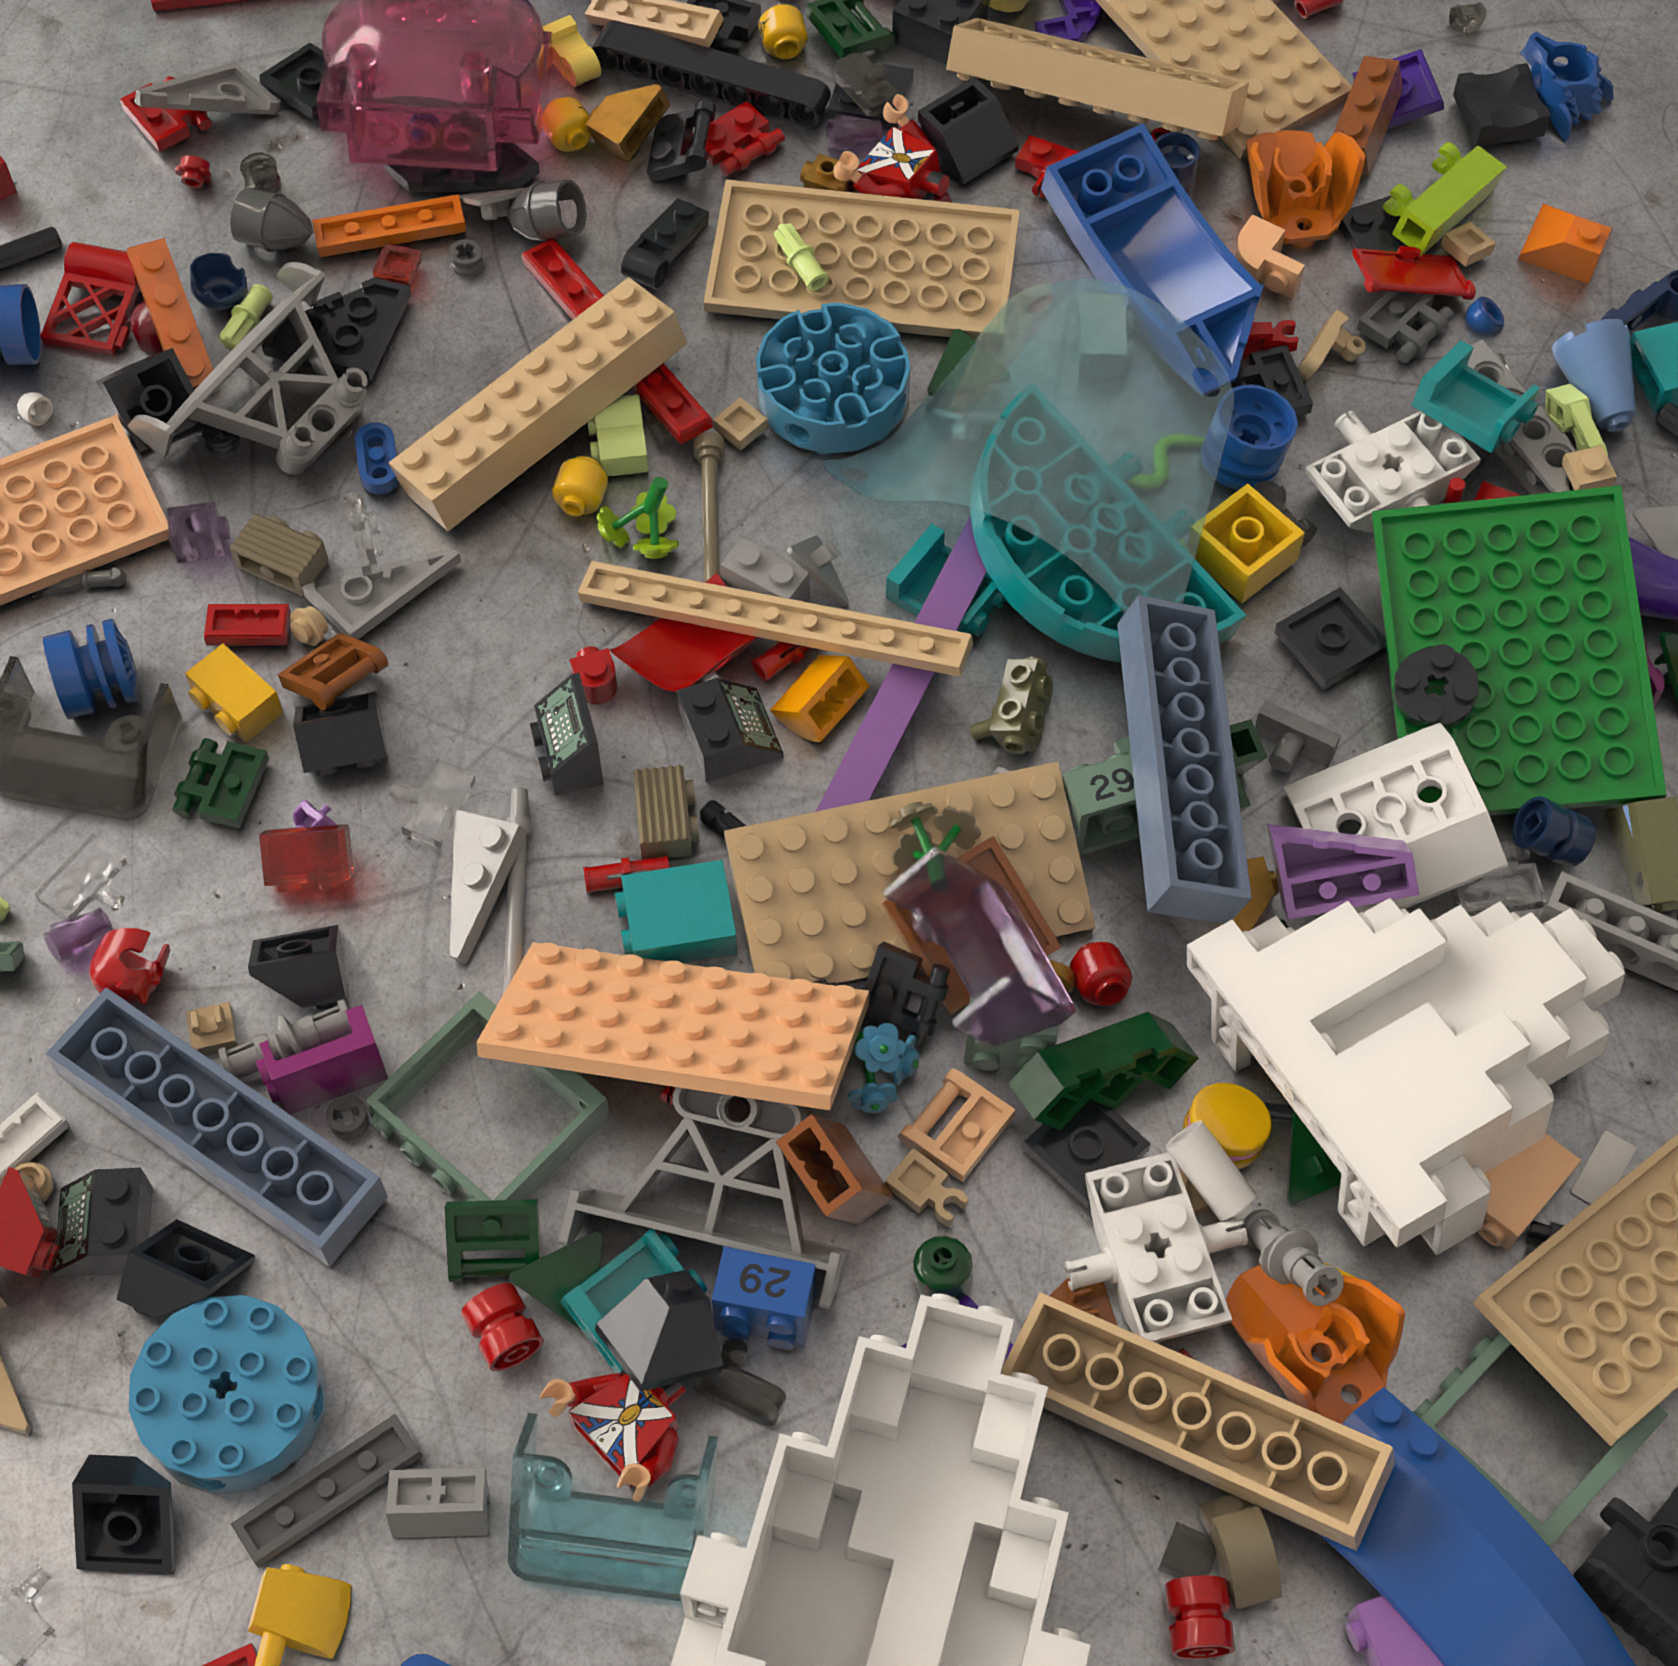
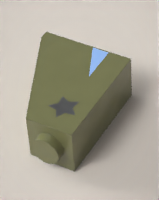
[1606,796,1678,912]

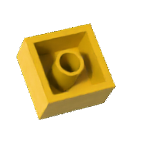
[1187,483,1305,604]

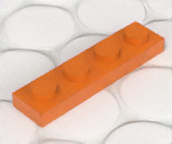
[312,194,466,257]
[127,238,213,390]

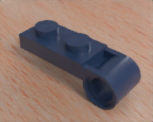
[1601,270,1678,335]

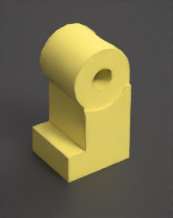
[542,15,601,87]

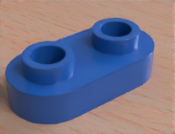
[355,422,399,494]

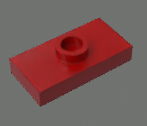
[204,604,291,646]

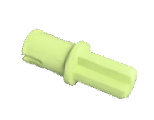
[774,223,829,291]
[219,284,273,350]

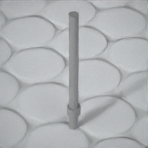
[503,787,531,994]

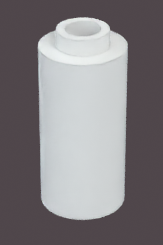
[1165,1120,1257,1221]

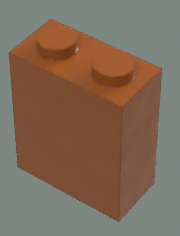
[776,1114,894,1224]

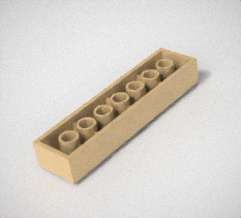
[946,18,1249,140]
[389,277,687,531]
[1002,1292,1395,1551]

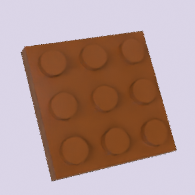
[881,836,1061,1015]

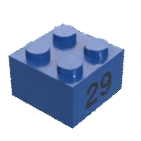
[711,1247,816,1350]

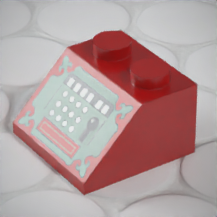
[0,1167,60,1278]

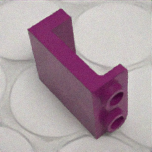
[256,1005,388,1115]

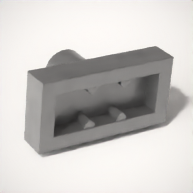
[1255,700,1341,772]

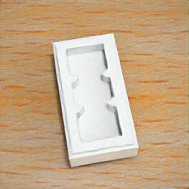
[0,1092,70,1187]

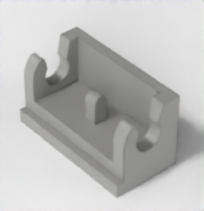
[386,1467,490,1539]

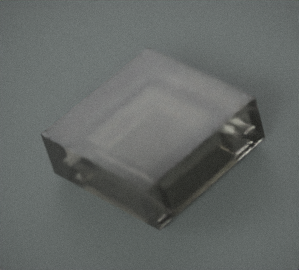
[1158,1522,1217,1578]

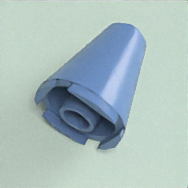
[1551,319,1636,432]

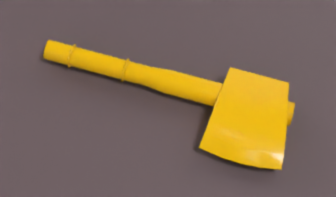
[247,1564,352,1666]

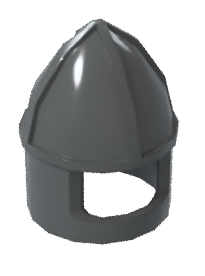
[507,179,587,242]
[230,187,314,252]

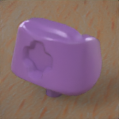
[293,800,337,842]

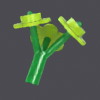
[597,477,679,559]

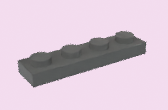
[231,1414,423,1568]

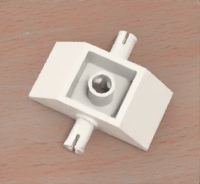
[1304,411,1481,534]
[1063,1152,1248,1343]

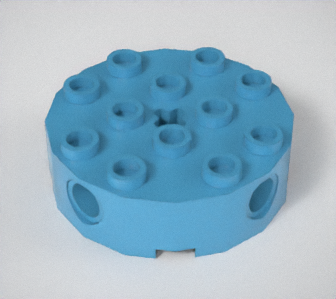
[756,302,910,454]
[128,1295,326,1494]

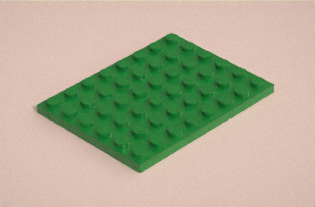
[1372,485,1667,816]

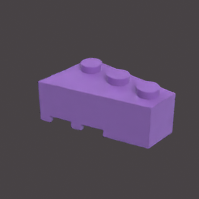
[1267,824,1419,920]

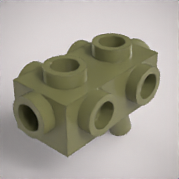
[970,657,1053,754]

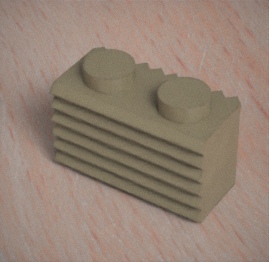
[230,513,329,597]
[633,765,699,859]

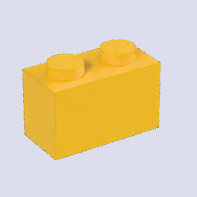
[185,643,284,743]

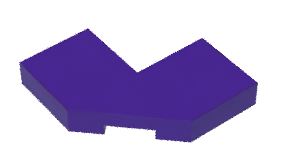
[1035,0,1103,43]

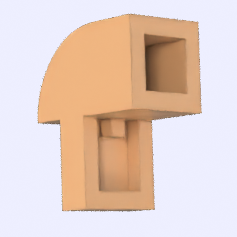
[1235,215,1305,299]

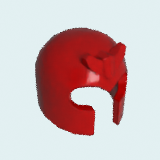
[89,928,171,1004]

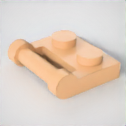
[898,1069,1016,1183]

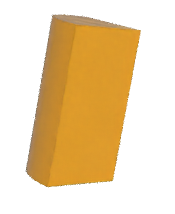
[770,655,870,742]

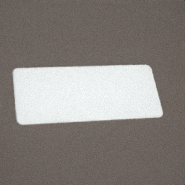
[1571,1131,1636,1204]

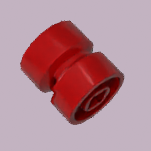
[461,1283,544,1372]
[1165,1575,1235,1660]

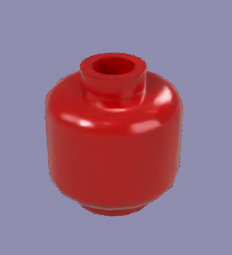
[1069,941,1133,1006]

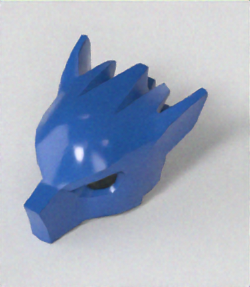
[1520,31,1614,142]

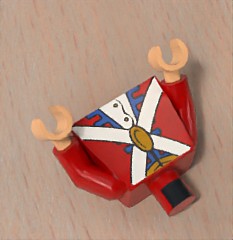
[834,94,950,200]
[539,1373,686,1502]

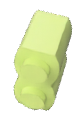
[588,394,648,476]

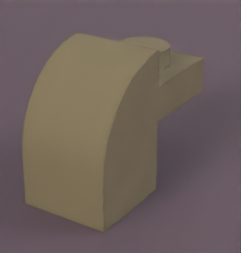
[1198,1495,1282,1610]

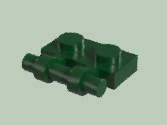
[172,738,269,829]

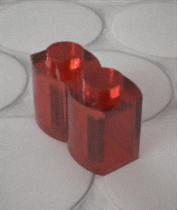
[259,824,354,892]

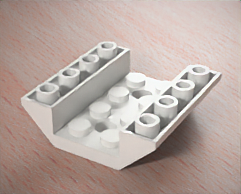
[1283,722,1508,914]

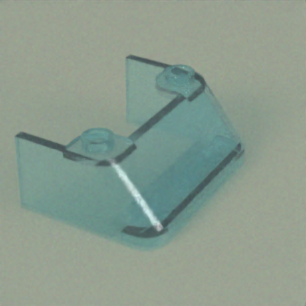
[508,1413,718,1601]

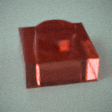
[372,243,422,287]

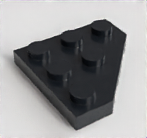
[384,105,540,192]
[261,277,412,381]

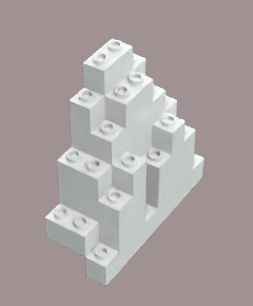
[1187,898,1626,1256]
[670,1294,1091,1666]

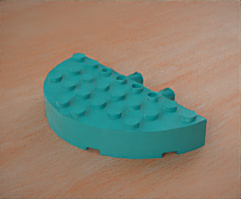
[970,383,1246,663]

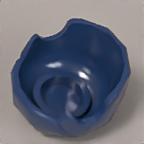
[189,253,248,311]

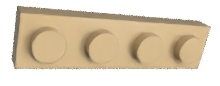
[585,0,724,48]

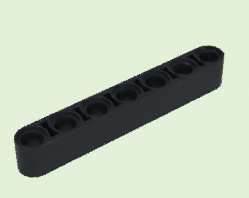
[592,21,831,128]

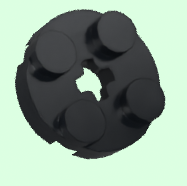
[1394,644,1479,729]

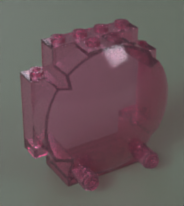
[316,0,553,171]

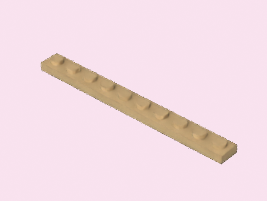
[577,561,973,677]

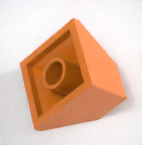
[1518,203,1614,284]

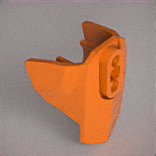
[1246,130,1365,248]
[1226,1265,1405,1424]

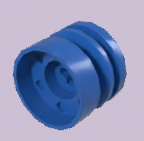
[0,284,41,367]
[1200,385,1298,490]
[43,618,138,720]

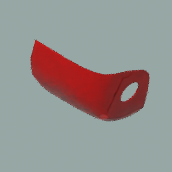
[608,572,758,692]

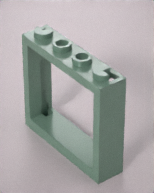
[365,991,610,1201]
[1413,1333,1669,1548]

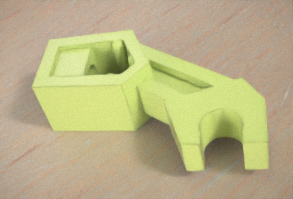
[1545,384,1608,457]

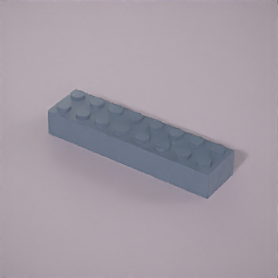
[1117,595,1252,924]
[46,988,388,1267]

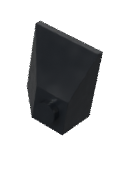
[96,348,200,453]
[248,925,347,1010]
[116,1219,255,1318]
[595,1270,723,1391]
[72,1454,175,1574]

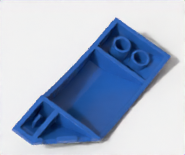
[1041,123,1264,396]
[1319,1387,1636,1666]

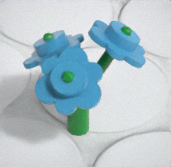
[848,1023,920,1113]

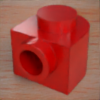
[569,646,617,704]

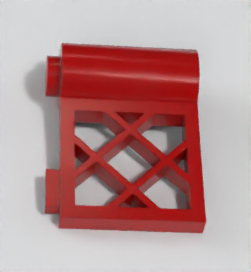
[40,242,141,356]

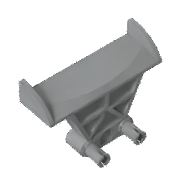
[128,262,367,475]
[558,1087,849,1309]

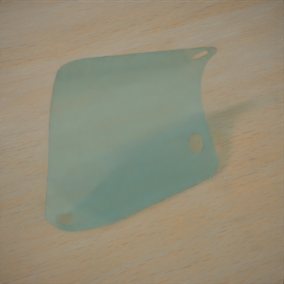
[824,278,1234,613]

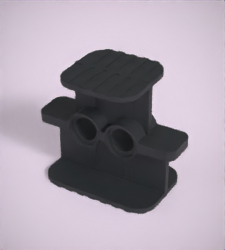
[1573,1486,1678,1666]

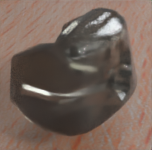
[1448,2,1487,33]

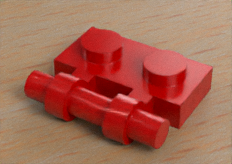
[120,76,212,152]
[691,101,785,176]

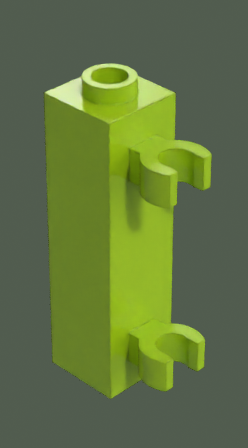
[1382,142,1507,256]

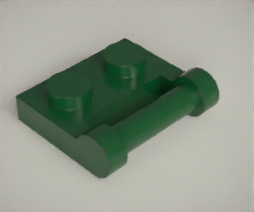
[805,0,896,59]
[444,1199,542,1283]

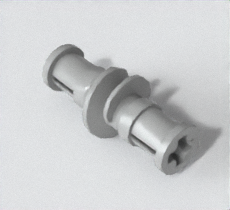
[218,999,353,1079]
[1241,1209,1344,1306]

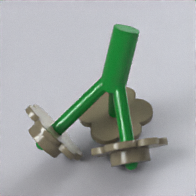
[889,802,981,889]

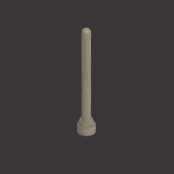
[693,432,725,583]

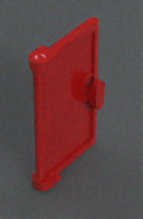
[1352,246,1476,300]

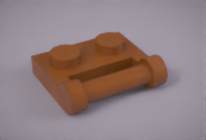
[277,633,389,710]

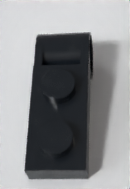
[621,198,709,290]

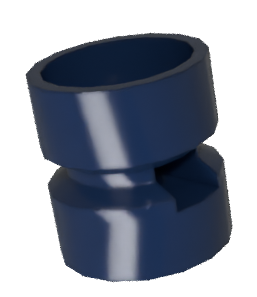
[1155,132,1200,197]
[1512,796,1596,868]

